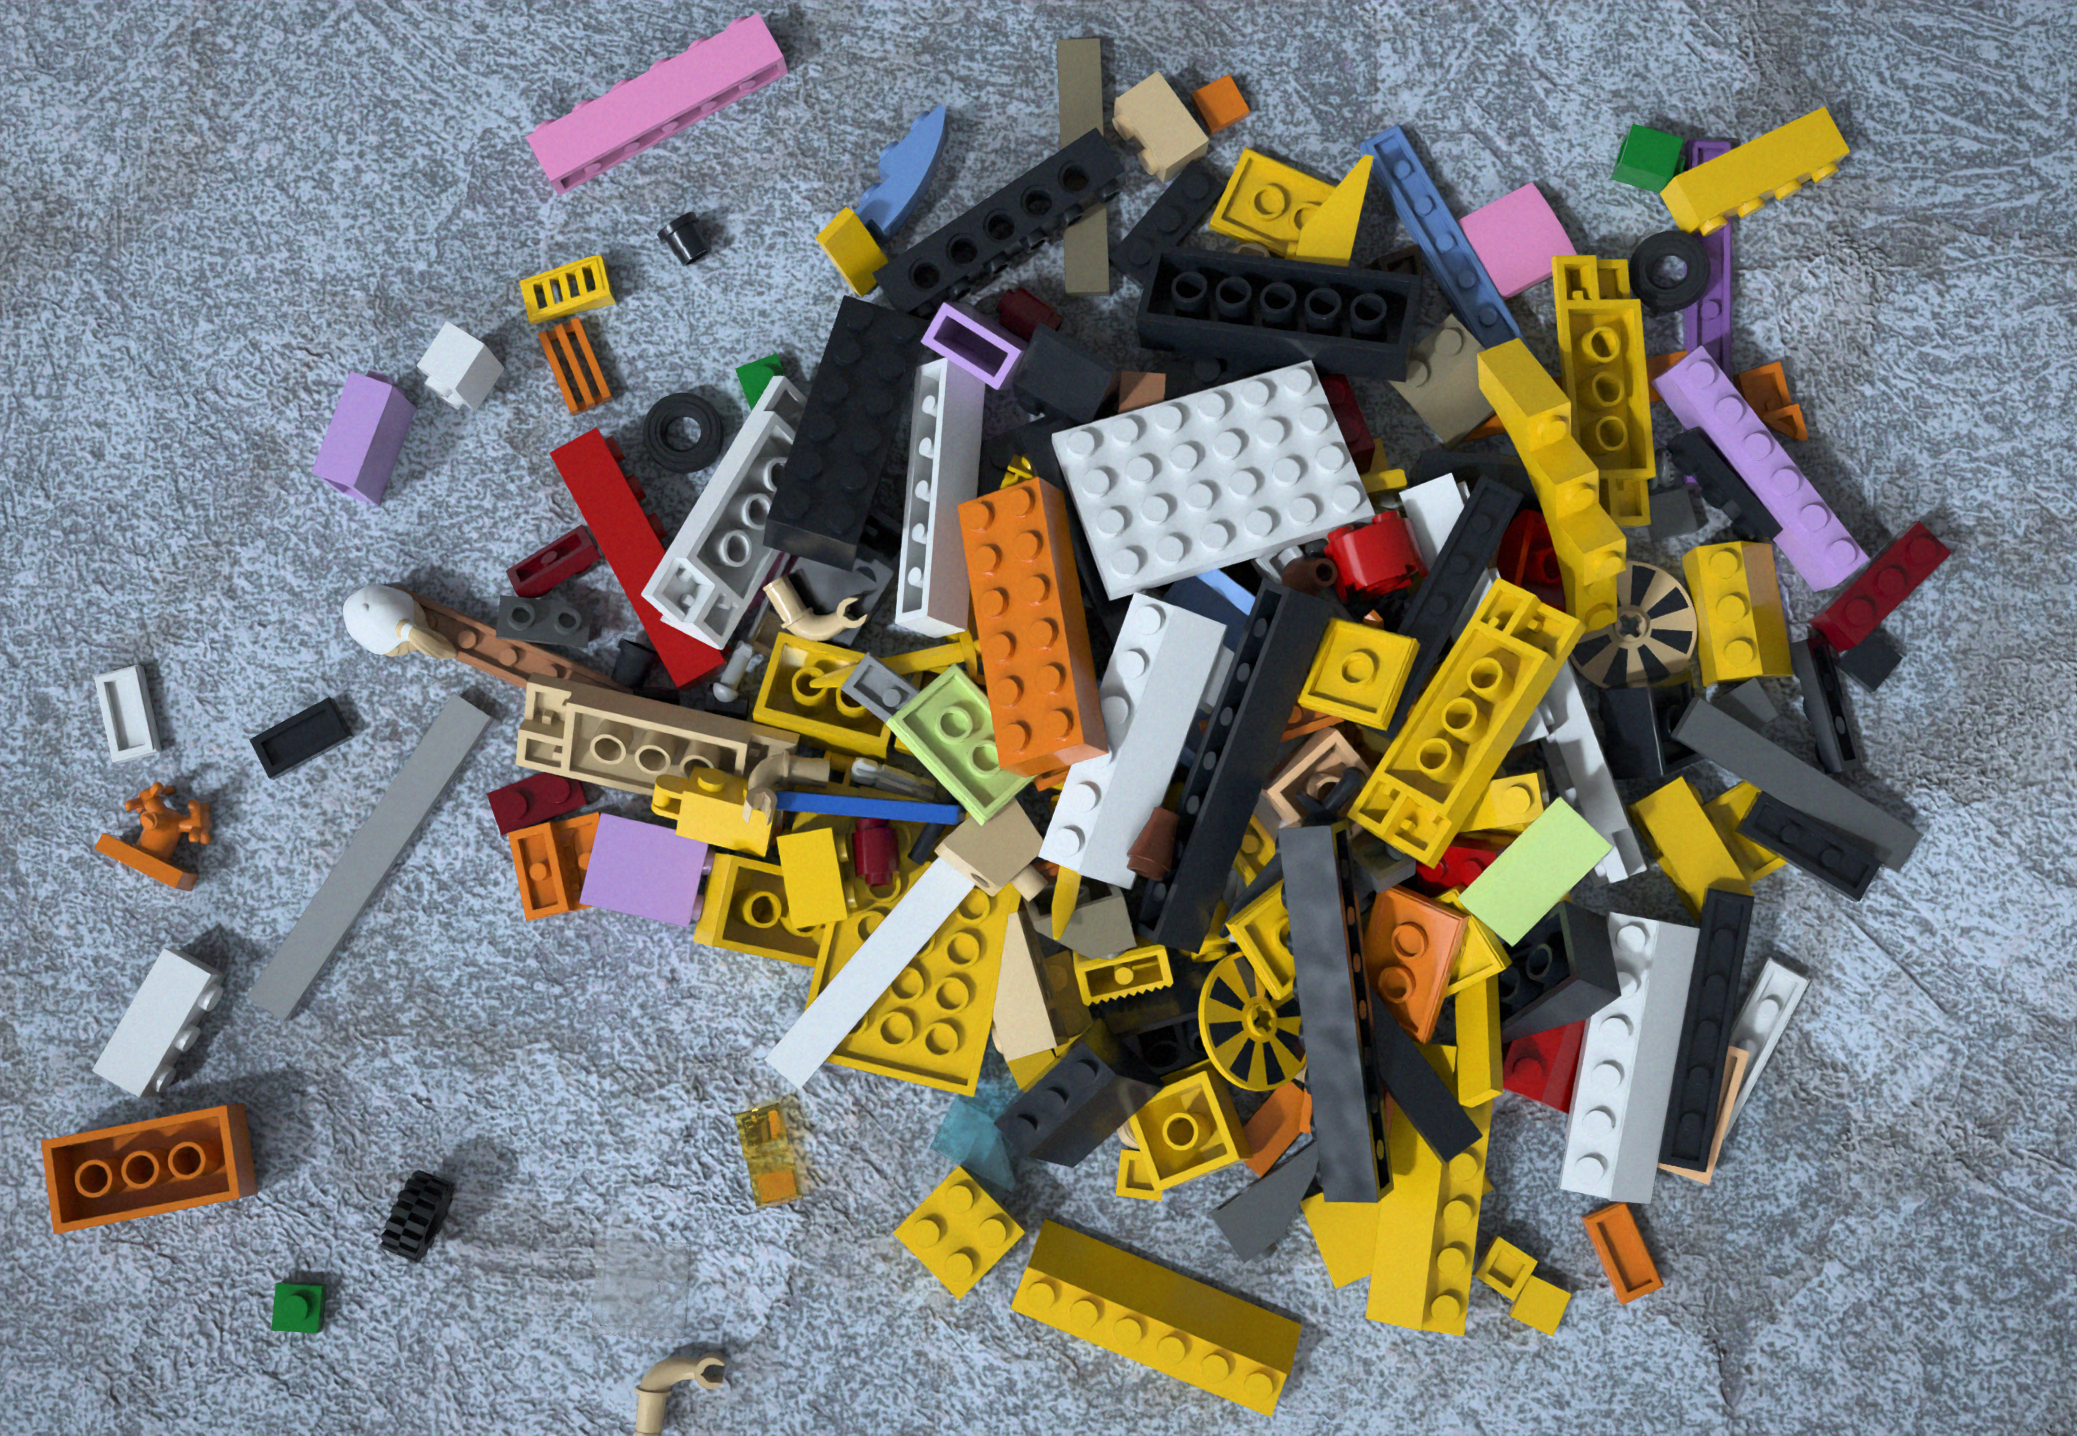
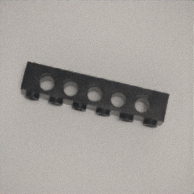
[872,127,1126,320]

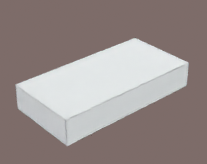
[94,665,162,764]

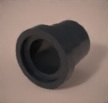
[657,212,711,267]
[610,638,661,689]
[704,683,750,721]

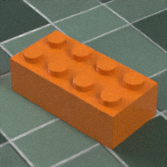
[41,1103,258,1234]

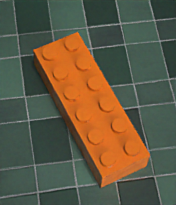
[957,477,1109,778]

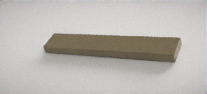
[1057,38,1110,297]

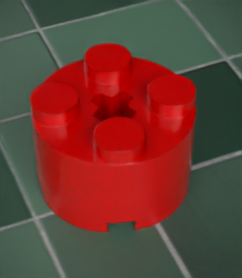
[1323,510,1429,604]

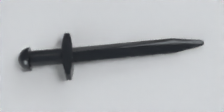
[1219,766,1367,938]

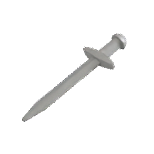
[713,552,794,702]

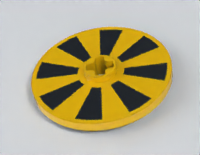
[1198,951,1307,1091]

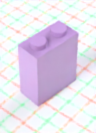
[921,302,1029,390]
[311,370,416,506]
[579,813,716,927]

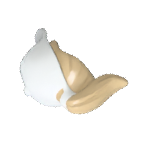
[343,584,457,659]

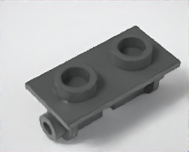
[496,595,592,648]

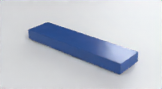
[775,790,967,825]

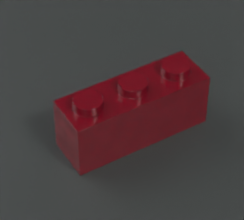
[1807,521,1951,653]

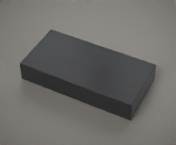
[249,697,354,780]

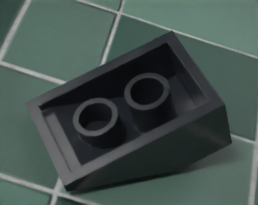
[1498,900,1621,1044]

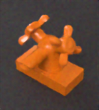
[94,782,211,892]

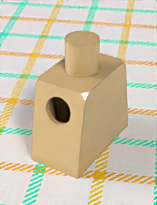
[934,797,1048,902]

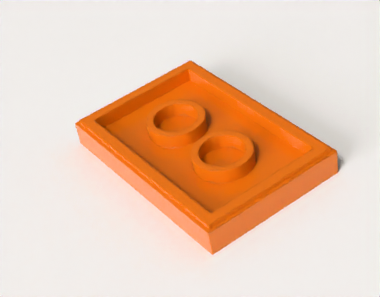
[1363,884,1469,1045]

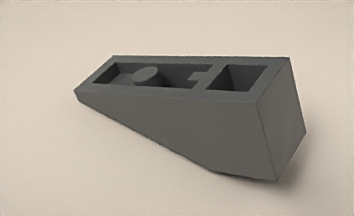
[1209,1139,1319,1264]

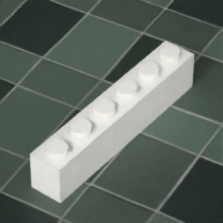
[895,358,985,638]
[1399,473,1555,750]

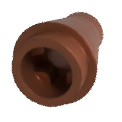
[1282,557,1337,597]
[1126,807,1180,881]

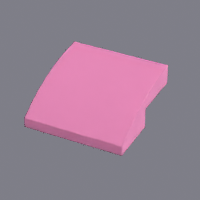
[1457,182,1577,301]

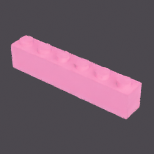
[526,13,788,196]

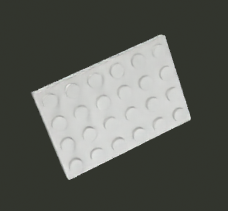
[1052,360,1375,601]

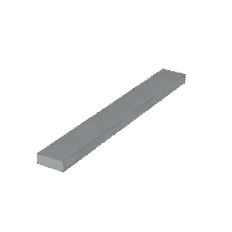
[246,693,494,1022]

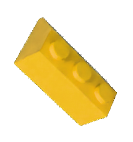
[1681,541,1794,688]
[753,632,909,765]

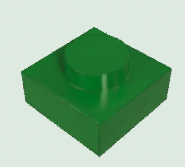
[735,353,786,411]
[271,1281,327,1334]

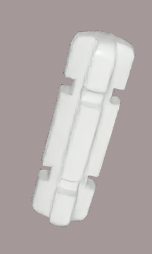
[850,757,936,802]

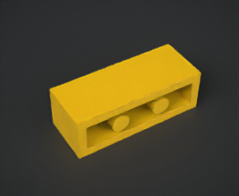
[1625,776,1754,924]

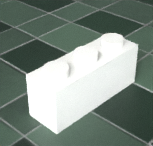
[92,948,226,1098]

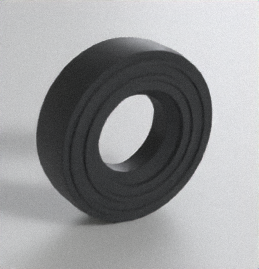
[1628,231,1711,312]
[643,393,724,474]

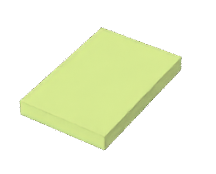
[886,663,1039,826]
[1457,796,1613,947]

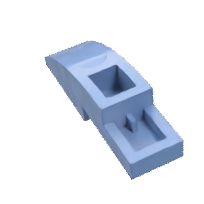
[853,104,948,244]

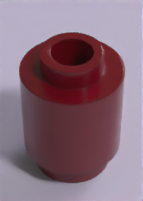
[996,286,1064,343]
[851,818,902,887]

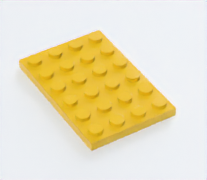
[804,785,1038,1097]

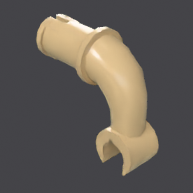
[763,574,872,641]
[741,750,830,826]
[635,1352,725,1436]

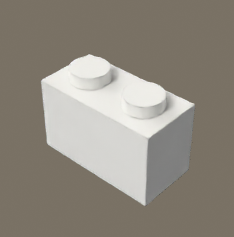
[417,321,505,412]

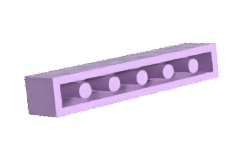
[1650,345,1869,592]

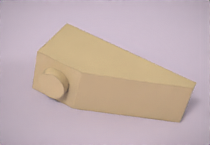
[992,910,1069,1062]

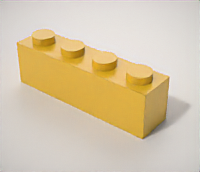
[1660,106,1850,237]

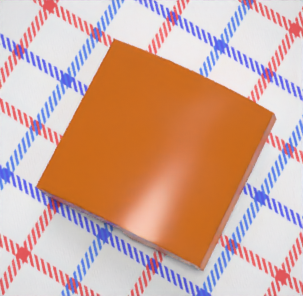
[508,812,605,921]

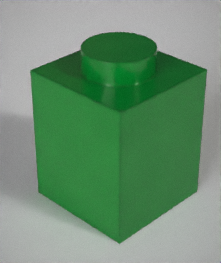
[1611,124,1686,194]

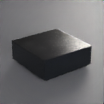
[1835,632,1903,693]

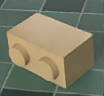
[1112,71,1209,184]

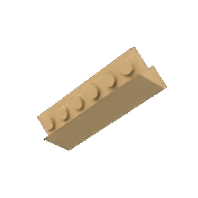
[515,672,800,827]

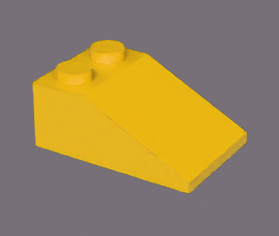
[693,853,826,968]

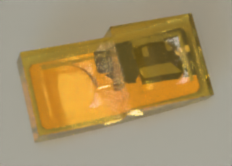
[735,1103,804,1210]

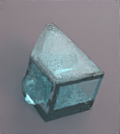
[930,1096,1016,1192]

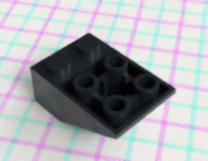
[769,506,903,650]

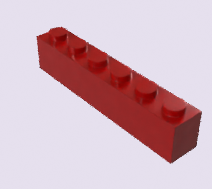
[549,427,732,693]

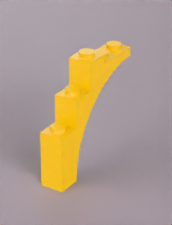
[1477,338,1626,635]

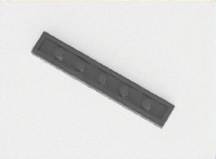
[1671,697,1921,873]

